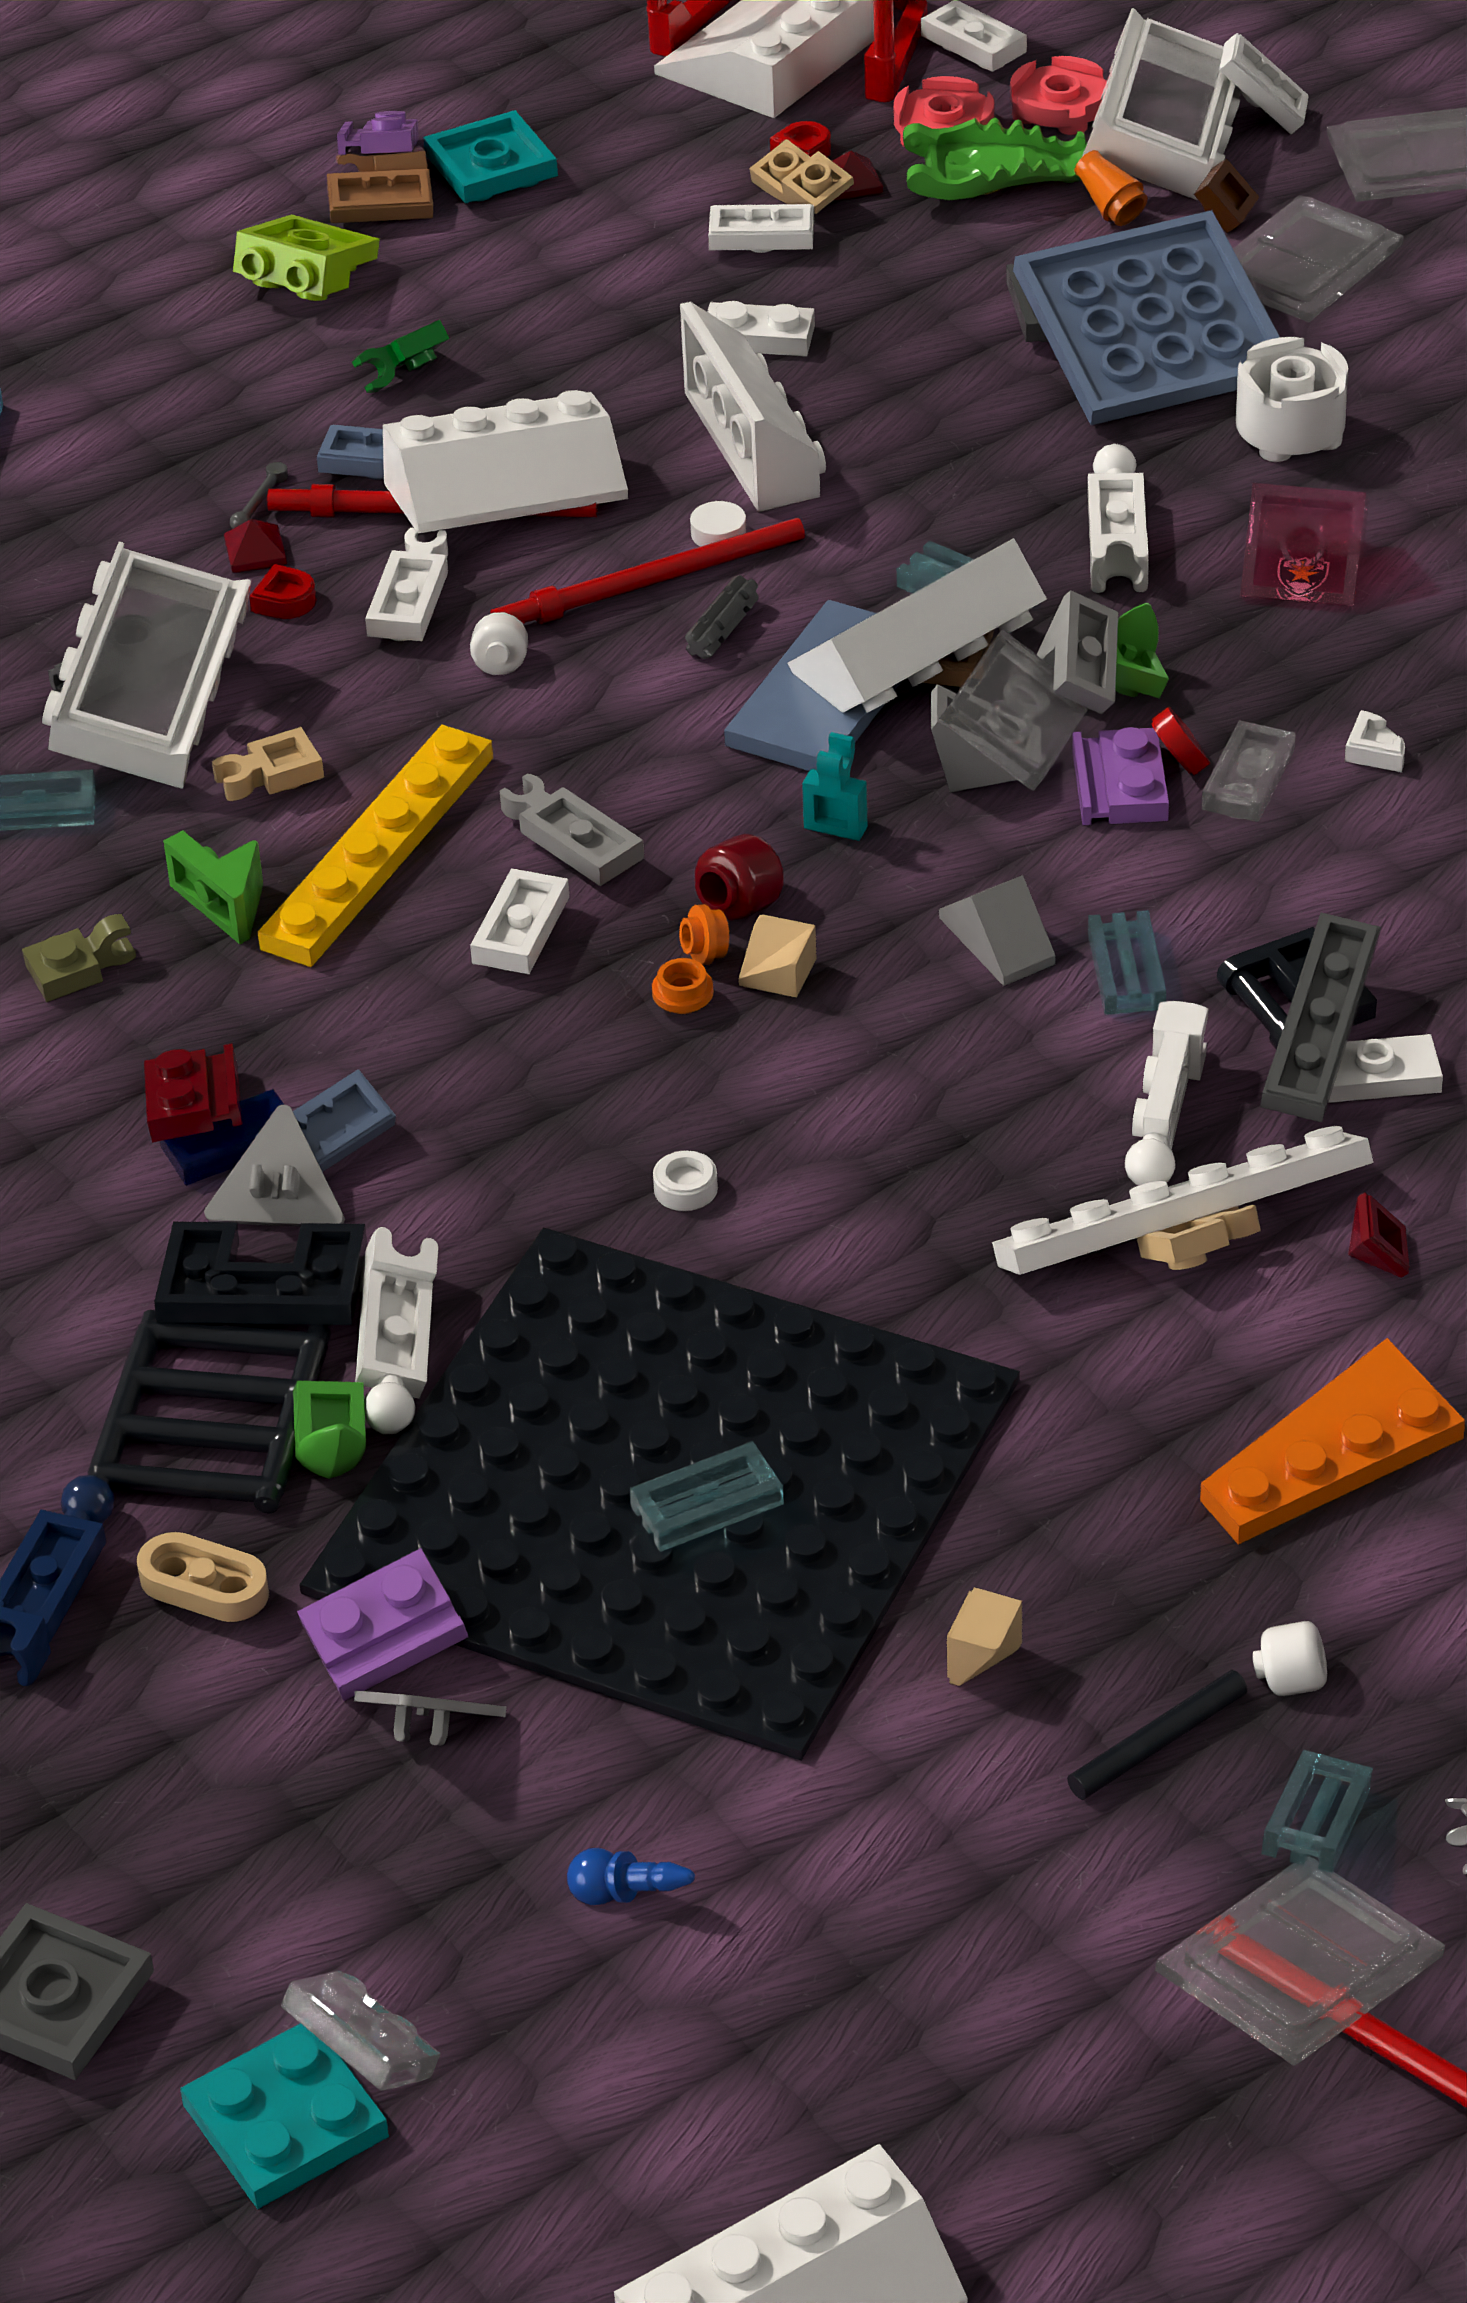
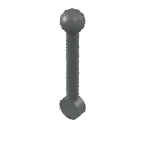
[229,462,288,529]

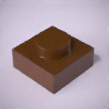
[1193,158,1259,233]

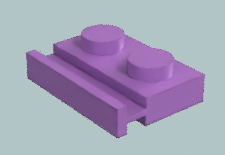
[337,111,419,155]
[1072,727,1169,825]
[297,1548,468,1701]

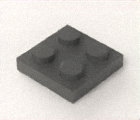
[0,1903,154,2081]

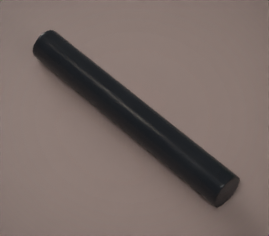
[1067,1670,1247,1800]

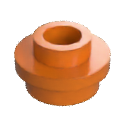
[679,904,729,965]
[652,958,714,1014]

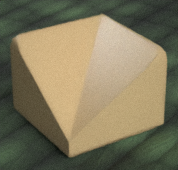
[739,915,817,998]
[947,1587,1022,1686]

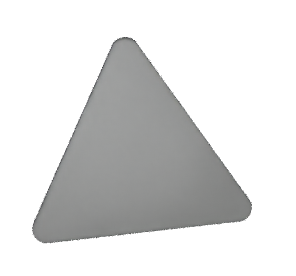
[204,1105,345,1227]
[354,1691,507,1746]

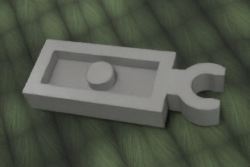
[500,773,644,886]

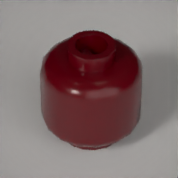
[695,834,784,921]

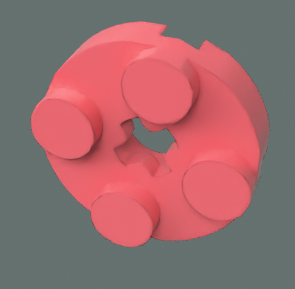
[1010,56,1107,135]
[894,76,995,147]

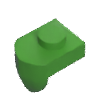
[1115,603,1169,699]
[293,1381,366,1479]

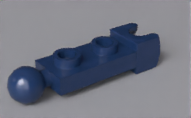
[0,1475,115,1686]

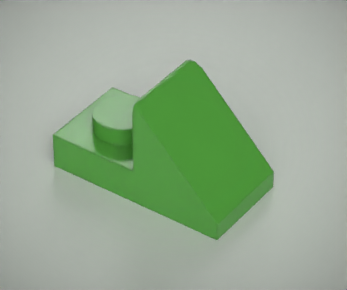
[163,830,263,944]

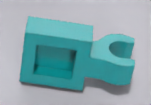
[802,732,868,841]

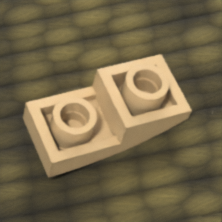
[749,139,854,214]

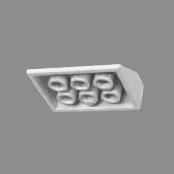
[654,0,874,118]

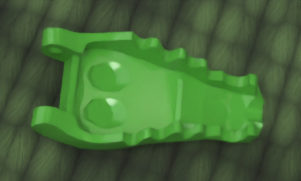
[903,118,1087,200]

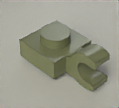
[22,914,136,1003]

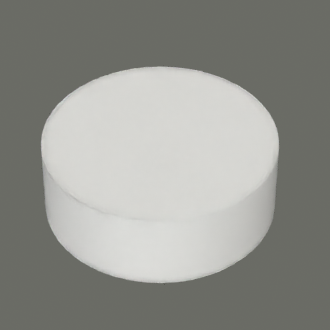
[690,501,746,547]
[653,1151,718,1211]

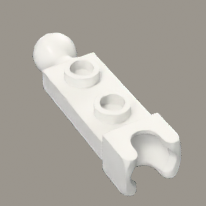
[1088,444,1148,593]
[1125,1001,1208,1186]
[355,1227,438,1434]

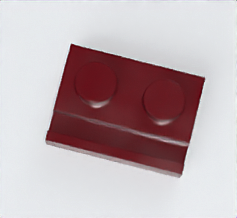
[144,1043,243,1143]

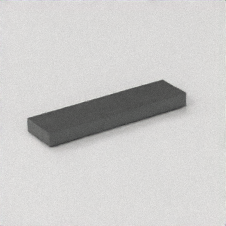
[1260,912,1381,1122]

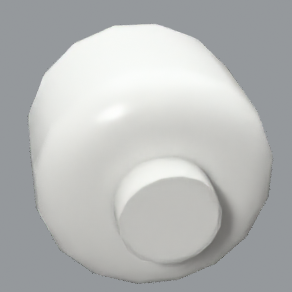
[470,612,528,675]
[1253,1621,1327,1696]

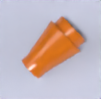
[1074,150,1148,226]

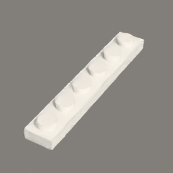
[992,1126,1374,1275]

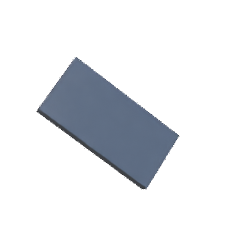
[724,600,903,771]

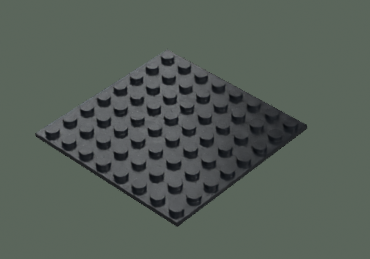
[299,1227,1020,1761]

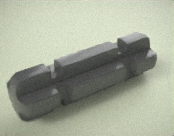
[685,575,759,659]

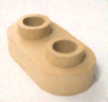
[137,1532,269,1622]

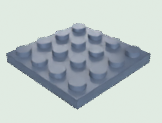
[1013,210,1280,425]

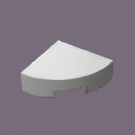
[1345,710,1405,773]

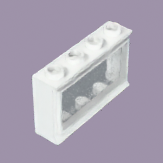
[1082,8,1241,200]
[42,542,251,789]

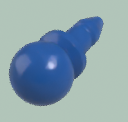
[567,1848,695,1905]

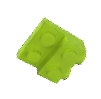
[233,214,380,301]

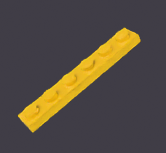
[258,725,493,967]

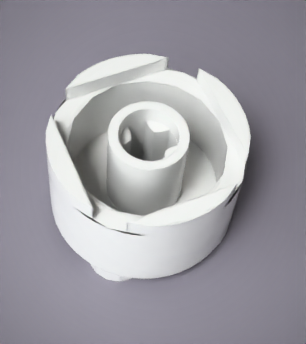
[1236,337,1348,462]

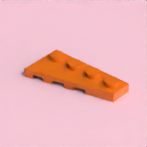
[1200,1338,1465,1545]

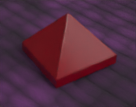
[832,150,883,201]
[224,519,287,573]
[1348,1192,1410,1278]

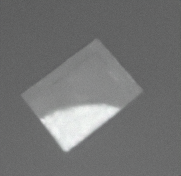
[1327,107,1467,202]
[1233,195,1403,322]
[1155,1854,1445,2066]

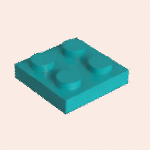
[423,110,558,203]
[180,2018,389,2210]

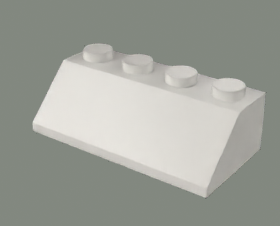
[680,302,826,512]
[383,390,628,534]
[787,538,1047,713]
[614,2144,968,2303]

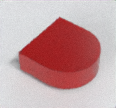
[770,121,831,157]
[249,564,316,619]
[1151,706,1211,775]

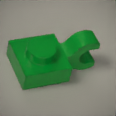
[352,320,449,393]

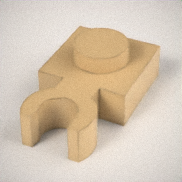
[212,727,324,801]
[1137,1205,1261,1270]

